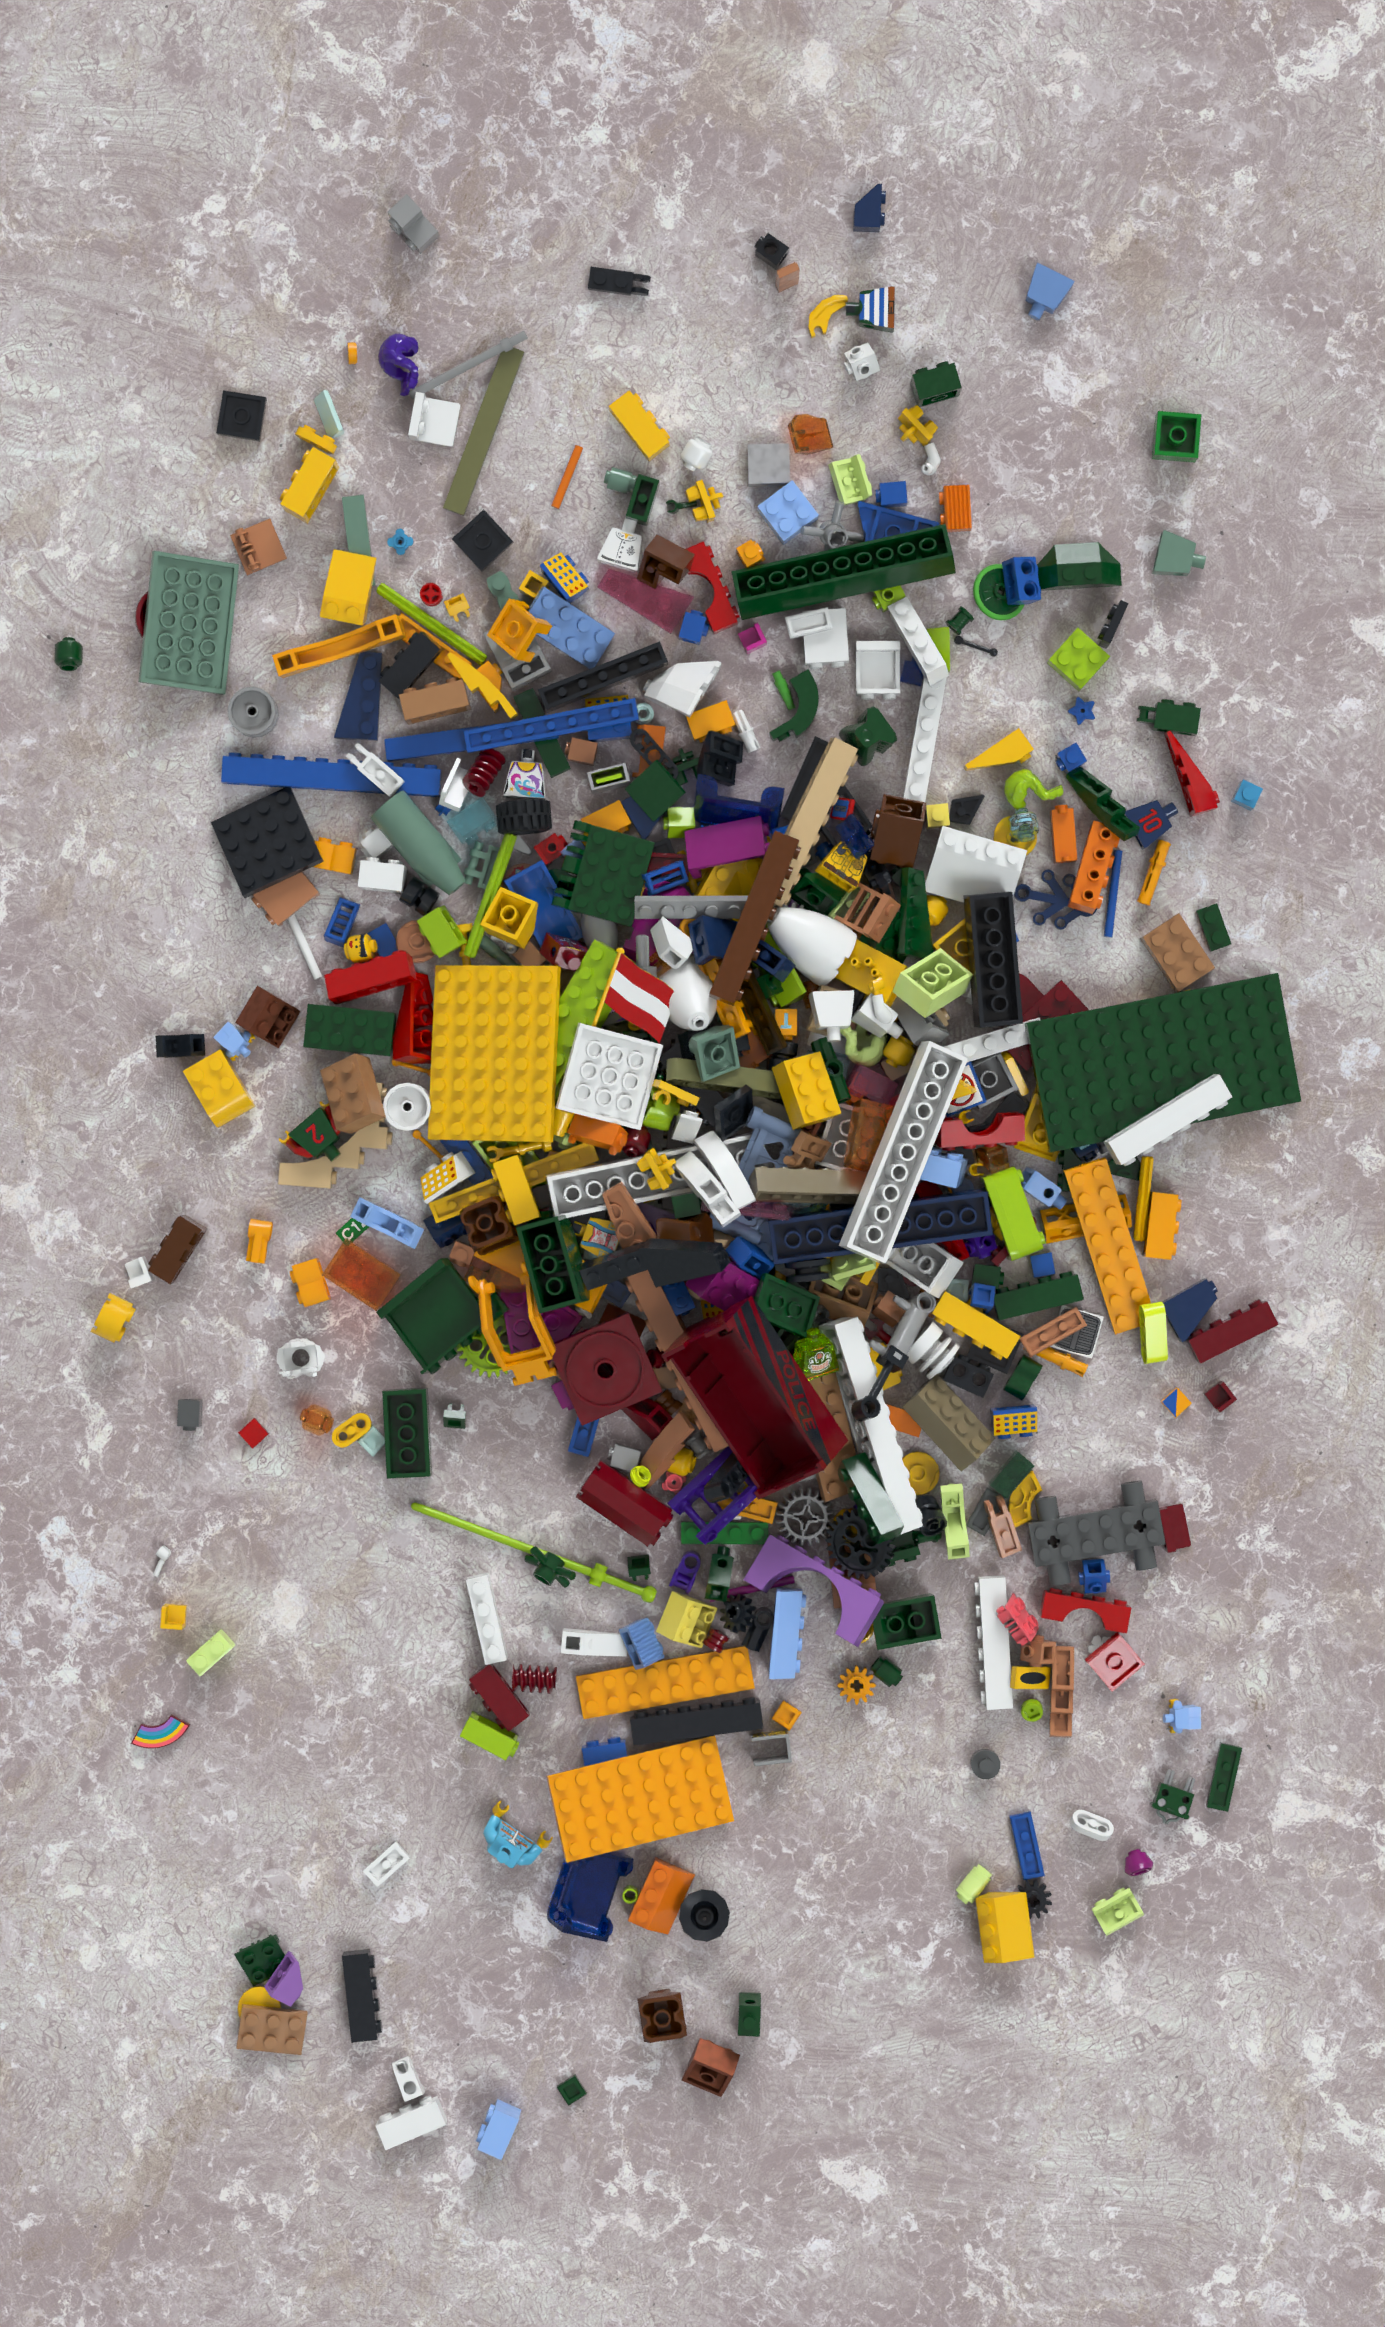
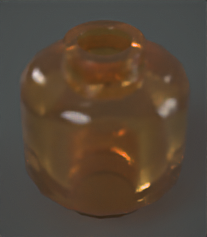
[300,1404,334,1436]

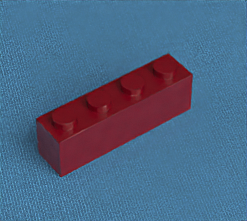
[1187,1299,1279,1364]

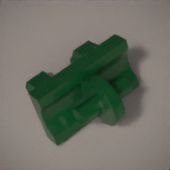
[667,748,702,786]

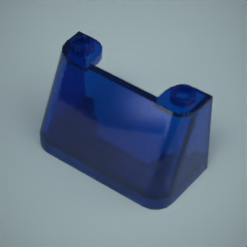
[693,774,785,834]
[547,1851,634,1942]

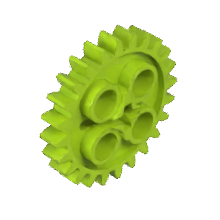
[457,1315,511,1378]

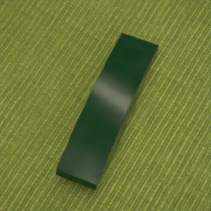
[513,688,571,778]
[1066,767,1140,841]

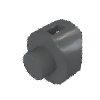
[970,1749,1000,1779]

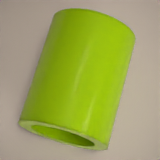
[622,1885,638,1904]

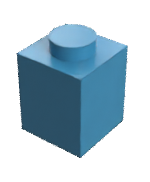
[1231,779,1263,811]

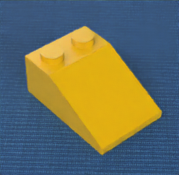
[320,549,377,626]
[1014,1086,1059,1162]

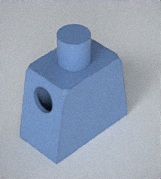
[1025,263,1075,320]
[1021,1166,1067,1210]

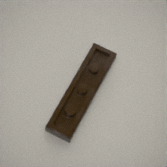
[741,967,788,1056]

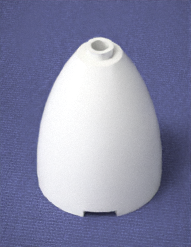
[767,907,857,986]
[656,953,717,1031]

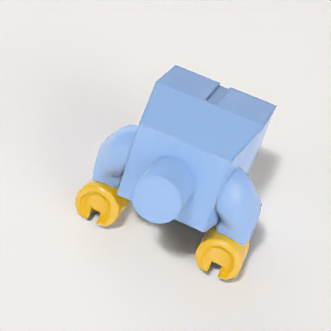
[213,1022,255,1061]
[1163,1699,1201,1734]

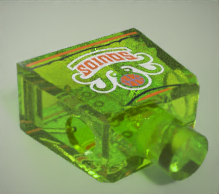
[794,1328,840,1381]

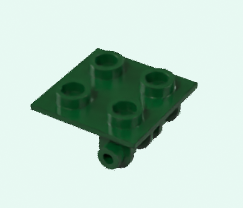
[234,1934,285,1987]

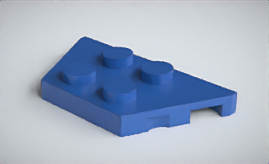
[858,501,940,542]

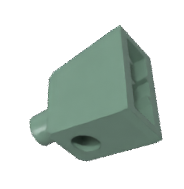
[1152,530,1206,576]

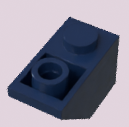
[853,184,886,233]

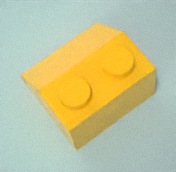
[480,887,538,949]

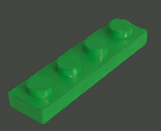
[681,1521,768,1544]

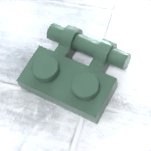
[464,841,502,889]

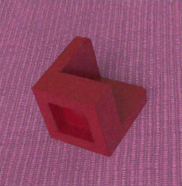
[1204,1381,1237,1412]

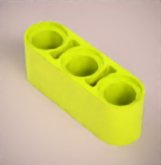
[1139,1302,1168,1364]

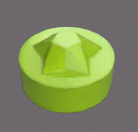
[1021,1699,1043,1722]

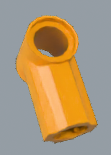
[246,1219,273,1264]

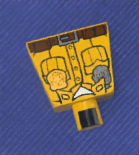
[815,837,867,893]

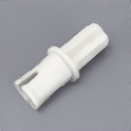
[732,710,761,753]

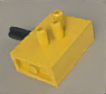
[834,939,908,1019]

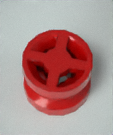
[420,583,443,607]

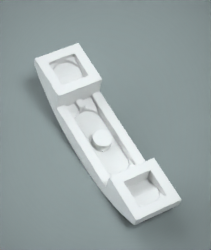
[693,1130,756,1210]

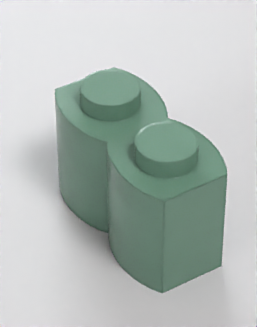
[487,571,520,611]

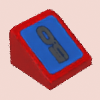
[830,797,855,822]

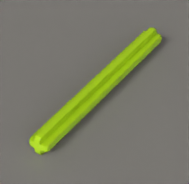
[376,583,487,665]
[464,833,517,958]

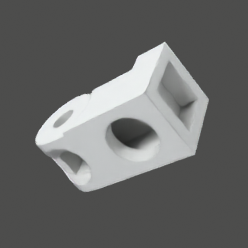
[392,2056,425,2102]

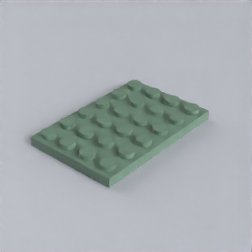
[138,551,239,695]

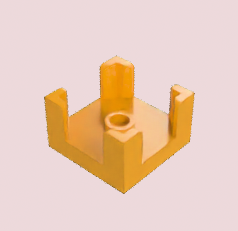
[487,598,552,662]

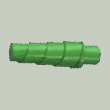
[772,670,796,710]

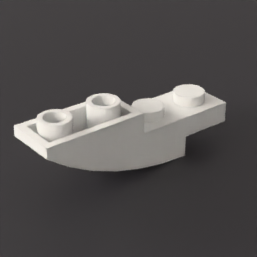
[673,1151,741,1227]

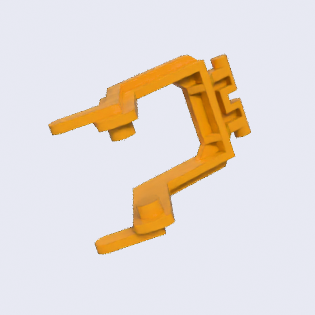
[468,1262,557,1386]

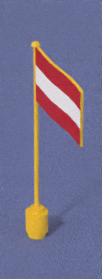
[554,947,674,1137]

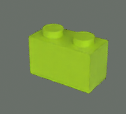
[417,905,467,958]

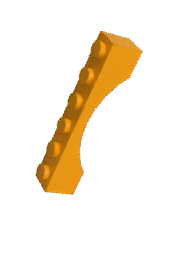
[272,614,406,678]

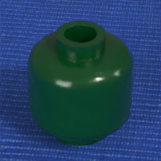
[54,637,83,671]

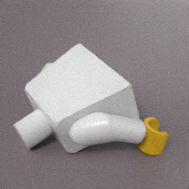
[851,977,904,1039]

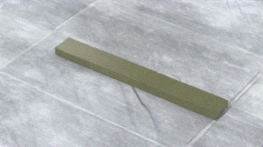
[443,348,525,516]

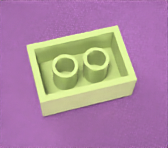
[892,948,973,1018]

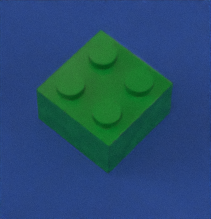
[1152,411,1202,463]

